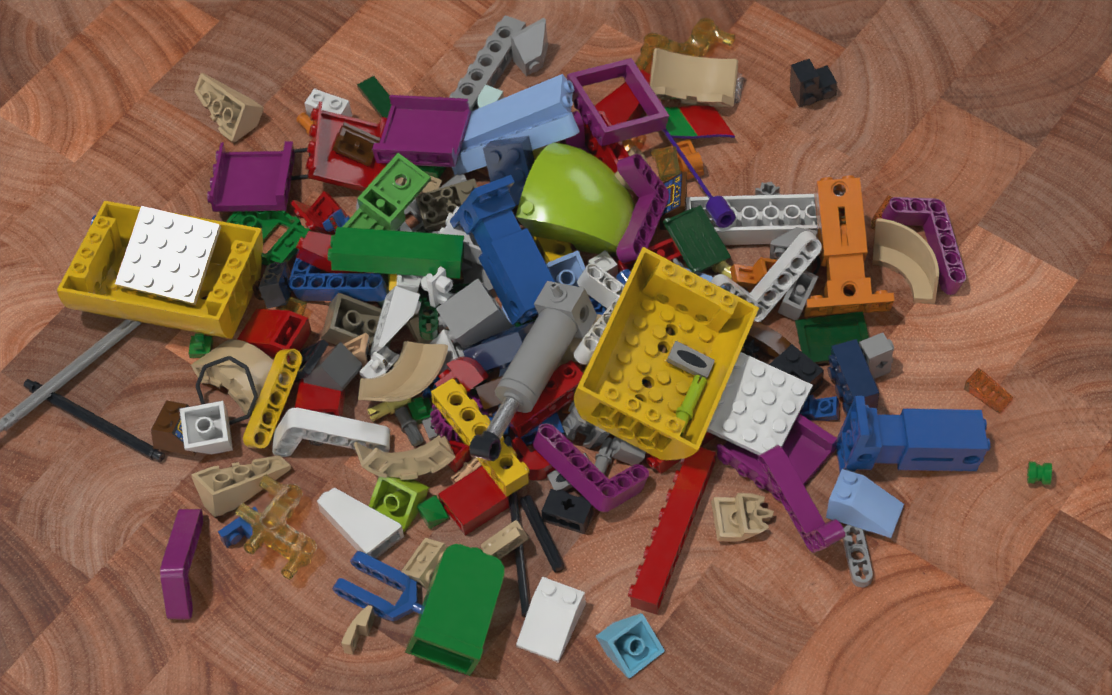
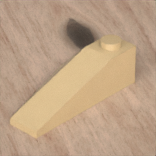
[194,73,264,142]
[191,455,291,517]

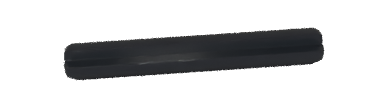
[520,495,564,572]

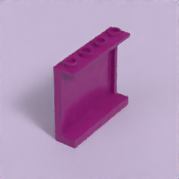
[372,95,471,167]
[207,141,295,212]
[717,414,837,501]

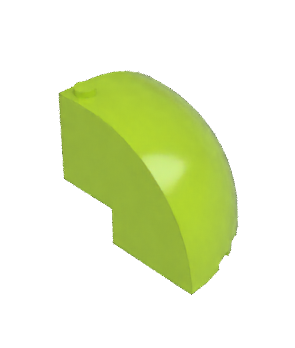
[516,142,635,258]

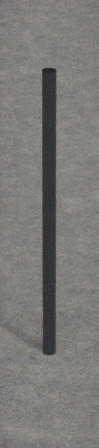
[503,436,530,617]

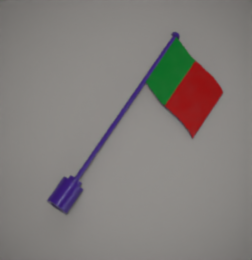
[663,105,736,228]

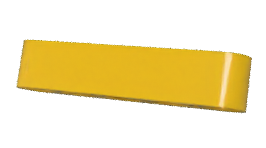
[243,349,302,448]

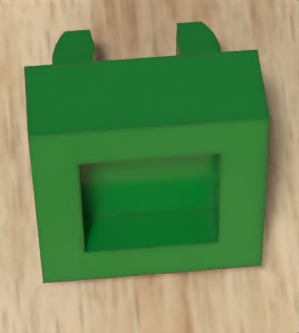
[188,333,213,358]
[408,397,433,424]

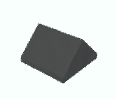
[304,342,362,391]

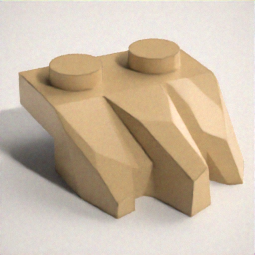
[711,493,774,542]

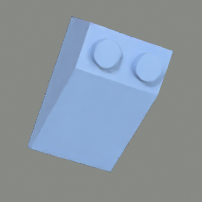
[826,469,904,538]

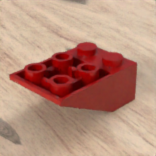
[237,309,312,363]

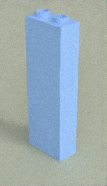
[460,74,574,150]

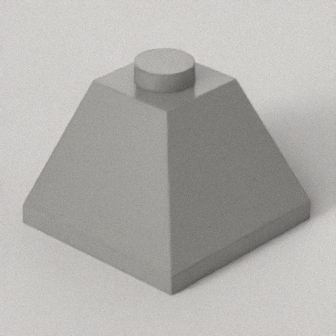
[510,18,548,76]

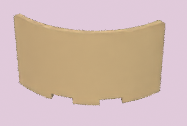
[650,48,738,107]
[873,219,939,304]
[191,339,283,415]
[358,341,448,402]
[354,434,456,480]

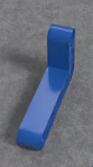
[289,251,390,301]

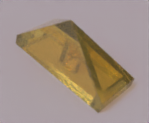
[653,146,680,181]

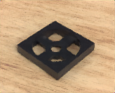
[282,339,329,383]

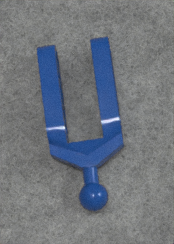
[332,551,422,622]

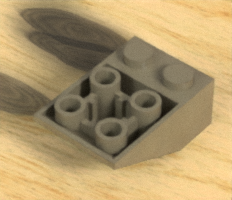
[416,178,477,230]

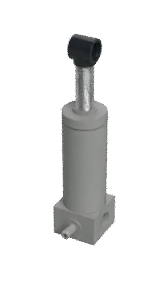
[470,281,597,461]

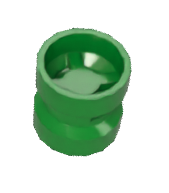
[1027,461,1052,485]

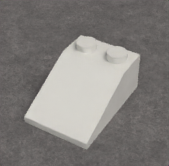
[369,286,421,355]
[516,577,586,663]

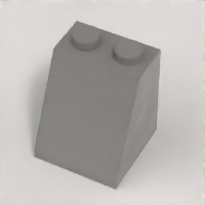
[436,279,513,348]

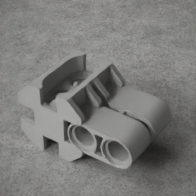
[562,401,610,449]

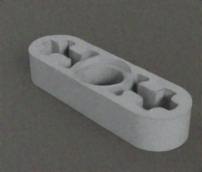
[843,525,873,588]

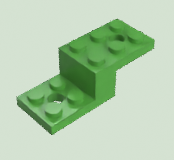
[343,153,431,231]

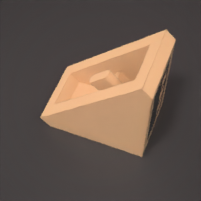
[343,333,371,368]

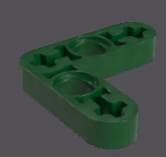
[419,283,471,340]

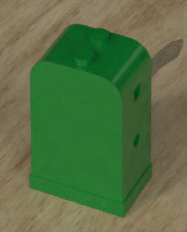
[405,544,505,676]

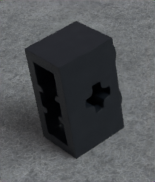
[259,262,292,309]
[541,489,594,534]

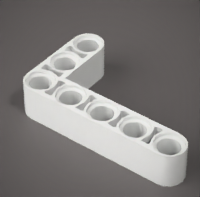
[711,231,822,322]
[574,264,625,365]
[272,408,391,457]

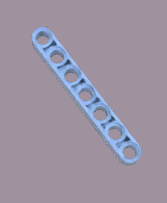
[452,112,580,175]

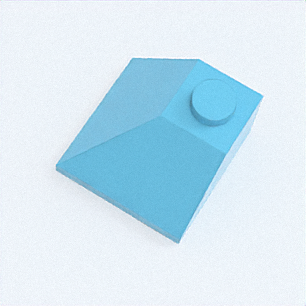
[595,613,665,679]

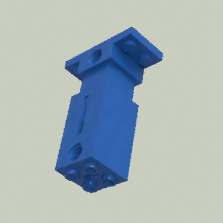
[450,175,555,325]
[836,396,990,473]

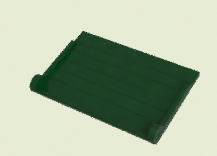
[663,205,731,274]

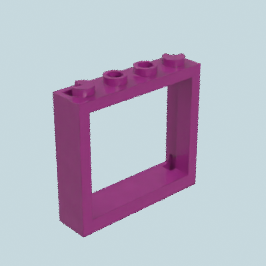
[566,58,669,146]

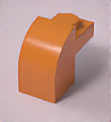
[730,257,783,293]

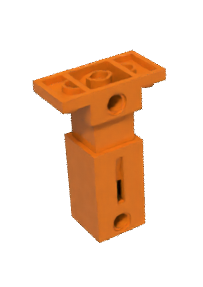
[804,175,894,317]

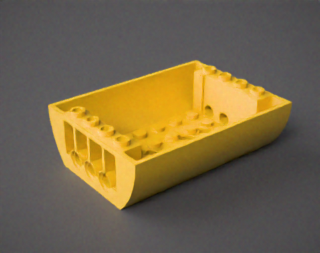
[57,201,263,339]
[574,247,759,460]

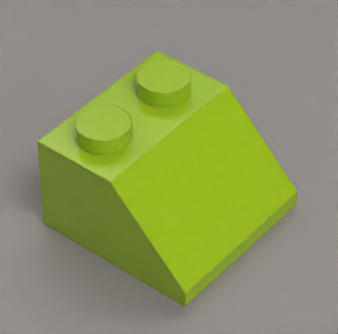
[369,476,429,532]

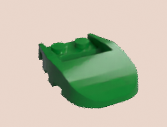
[226,210,313,266]

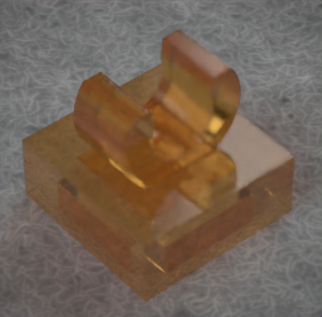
[623,135,647,151]

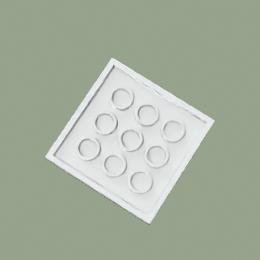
[115,206,221,305]
[707,352,813,455]

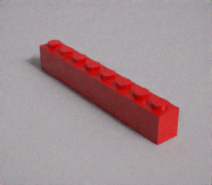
[628,447,716,615]

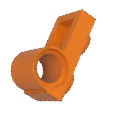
[671,139,704,180]

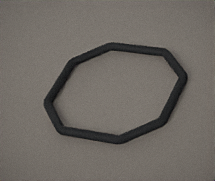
[196,356,258,425]

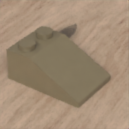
[321,293,391,348]

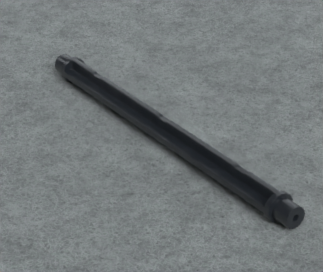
[24,379,165,462]

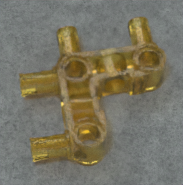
[635,18,735,71]
[235,474,317,579]

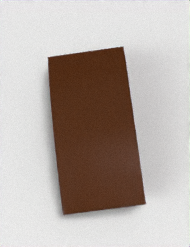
[746,320,791,358]

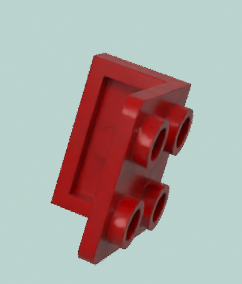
[291,191,350,235]

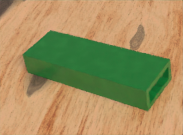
[328,227,464,279]

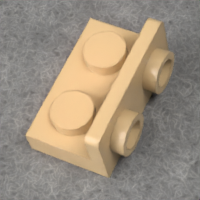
[481,520,529,559]
[401,538,447,590]

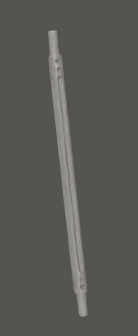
[0,319,142,433]

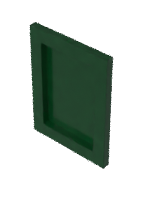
[795,311,869,364]

